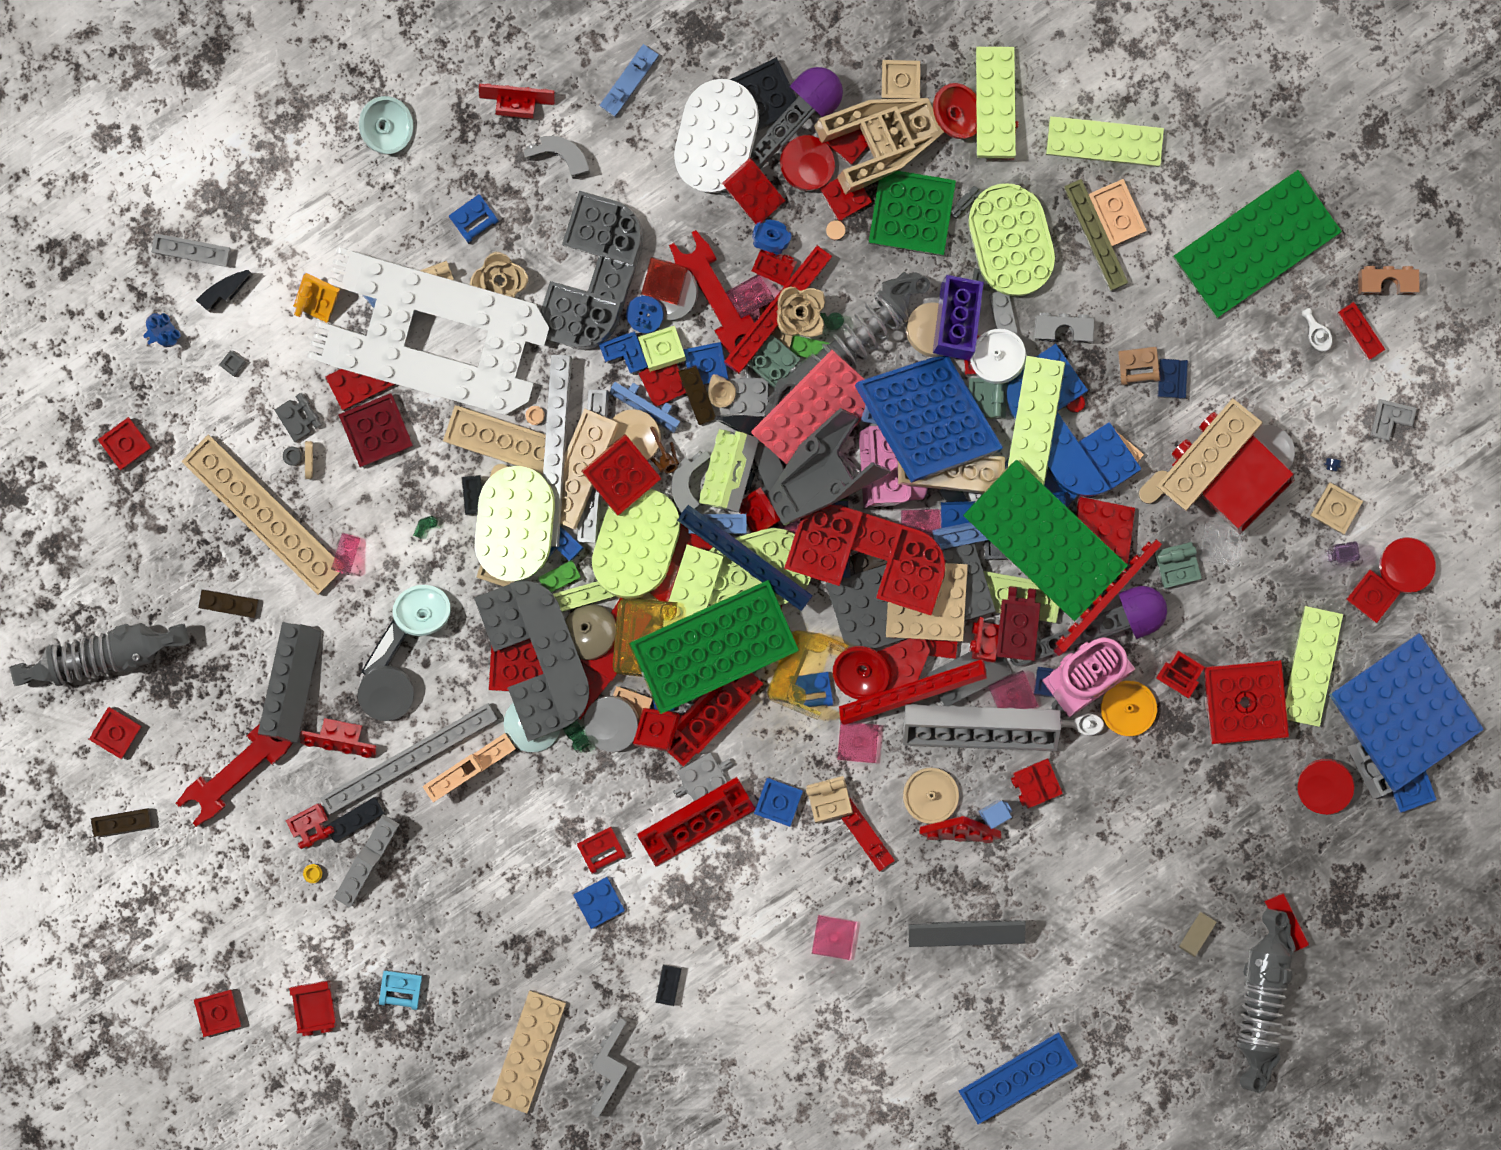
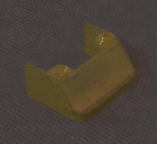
[767,630,849,720]

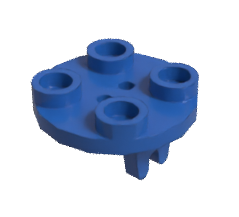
[626,295,664,333]
[143,313,181,347]

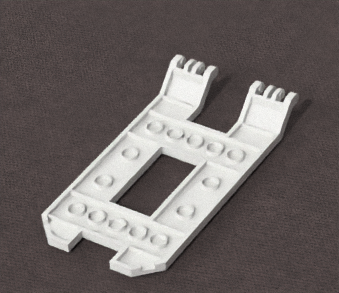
[307,247,549,415]

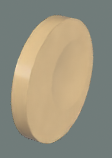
[906,303,944,357]
[611,409,661,461]
[903,768,959,824]

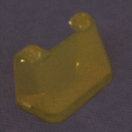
[613,598,678,677]

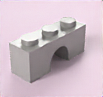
[1034,313,1094,343]
[1347,741,1392,799]

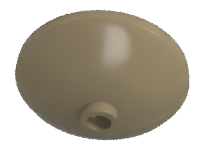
[565,604,617,660]

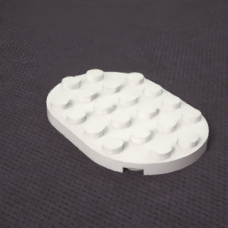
[674,79,759,193]

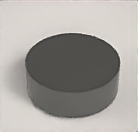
[283,446,303,466]

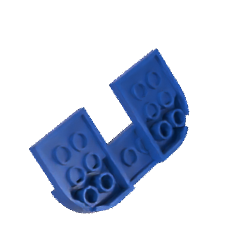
[1007,344,1142,498]

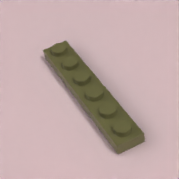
[1063,179,1128,291]

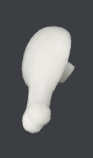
[1301,308,1332,352]
[1060,713,1104,736]

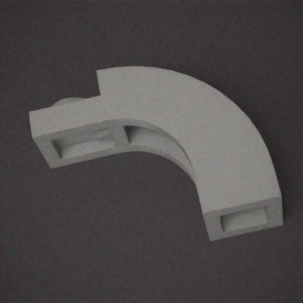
[524,136,590,179]
[672,451,711,513]

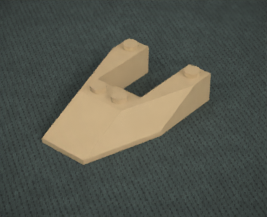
[814,98,944,195]

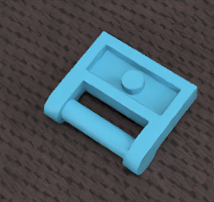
[379,970,422,1010]

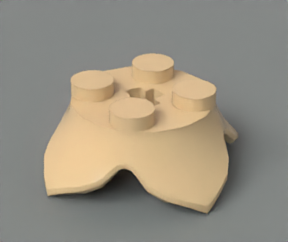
[470,252,528,298]
[777,287,825,337]

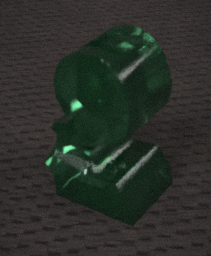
[820,312,844,332]
[563,721,592,753]

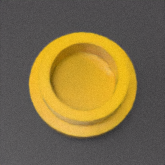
[303,864,323,883]

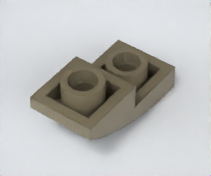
[1179,912,1217,957]

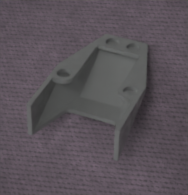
[767,408,891,525]

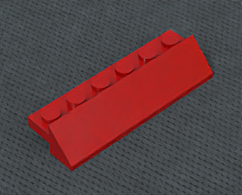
[667,673,763,767]
[637,777,755,867]

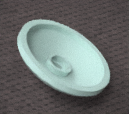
[359,96,413,154]
[393,585,451,636]
[504,703,561,752]

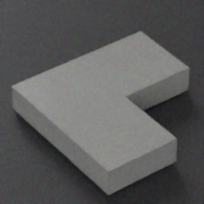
[1370,399,1417,441]

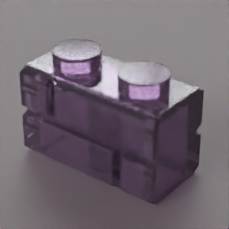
[1326,541,1360,566]

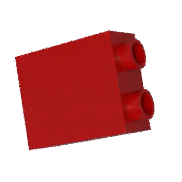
[1171,412,1295,534]

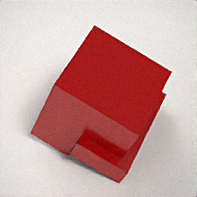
[1155,651,1205,699]

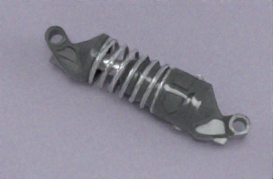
[9,623,190,686]
[1236,909,1295,1093]

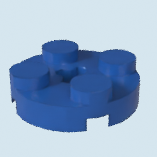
[752,220,791,255]

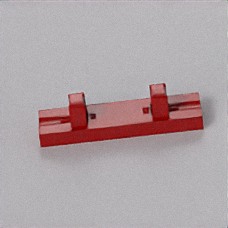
[840,798,895,872]

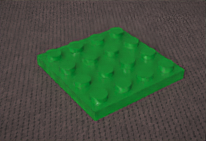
[868,171,956,256]

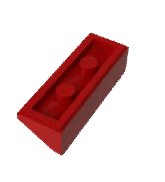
[1264,893,1309,952]

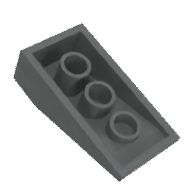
[927,651,1012,706]

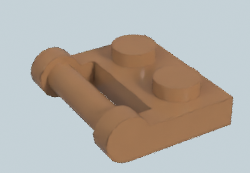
[1118,347,1160,385]

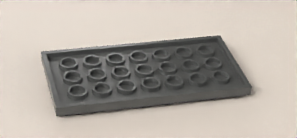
[826,543,996,649]

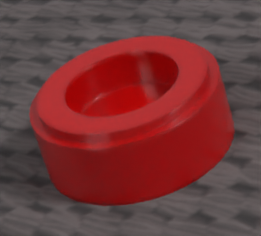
[1066,396,1085,413]

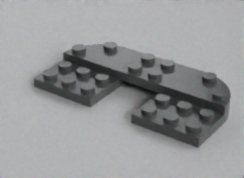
[540,191,644,350]
[474,581,589,742]

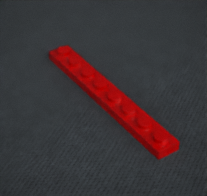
[724,245,832,375]
[1053,539,1162,656]
[839,659,987,725]

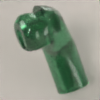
[413,516,438,539]

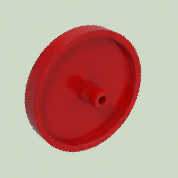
[780,135,835,191]
[1379,537,1436,594]
[1297,759,1354,815]

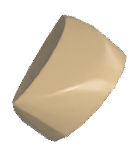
[708,374,736,408]

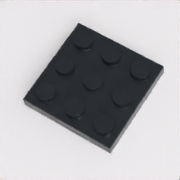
[730,57,800,131]

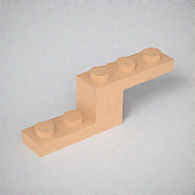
[422,733,516,803]

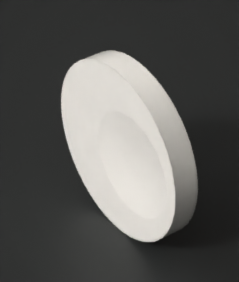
[970,329,1027,384]

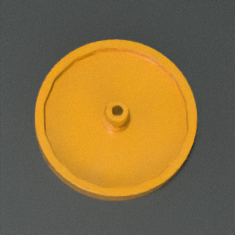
[1100,681,1157,736]

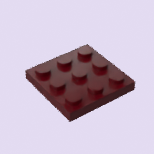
[338,393,413,468]

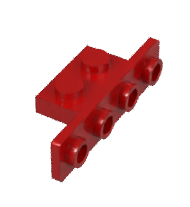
[478,83,555,118]
[300,718,376,758]

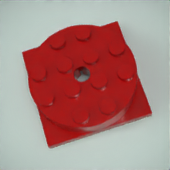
[1204,660,1289,744]

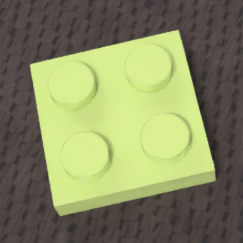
[638,325,686,372]

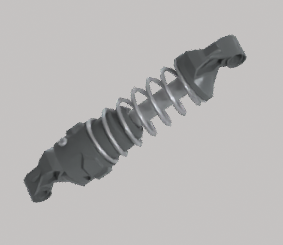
[764,272,930,417]

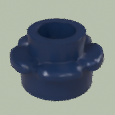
[1323,458,1342,471]

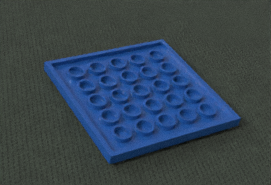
[855,356,1003,483]
[1329,633,1484,792]

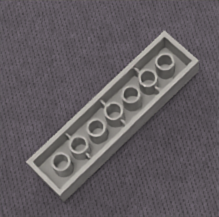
[903,704,1061,751]

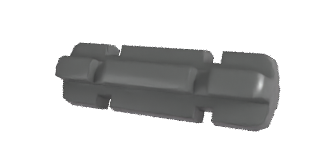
[951,186,981,218]

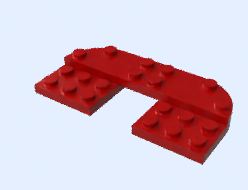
[784,505,946,616]

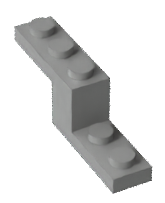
[334,814,400,908]
[590,1017,628,1118]

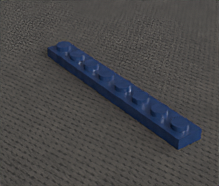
[677,505,813,611]

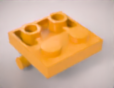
[293,273,340,323]

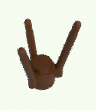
[650,427,679,474]

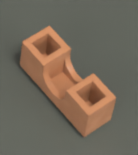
[1358,266,1419,295]

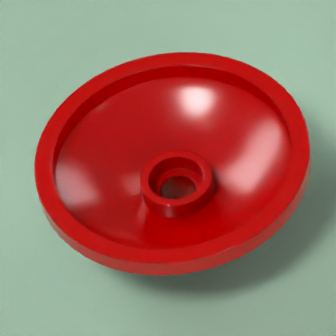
[933,83,977,139]
[833,646,890,700]

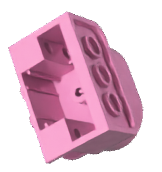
[859,426,928,509]
[1042,637,1135,718]

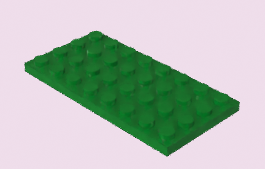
[1173,170,1342,319]
[963,459,1128,622]
[629,580,799,714]

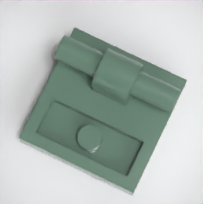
[748,335,800,388]
[968,378,1008,419]
[1154,542,1202,589]

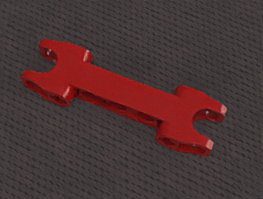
[669,230,754,353]
[175,724,293,827]

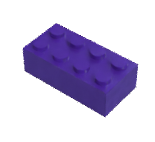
[933,275,984,361]

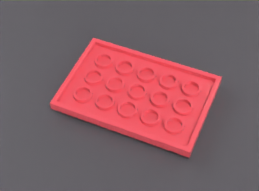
[751,350,865,464]

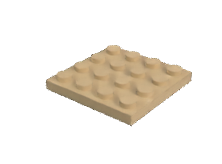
[886,563,968,642]

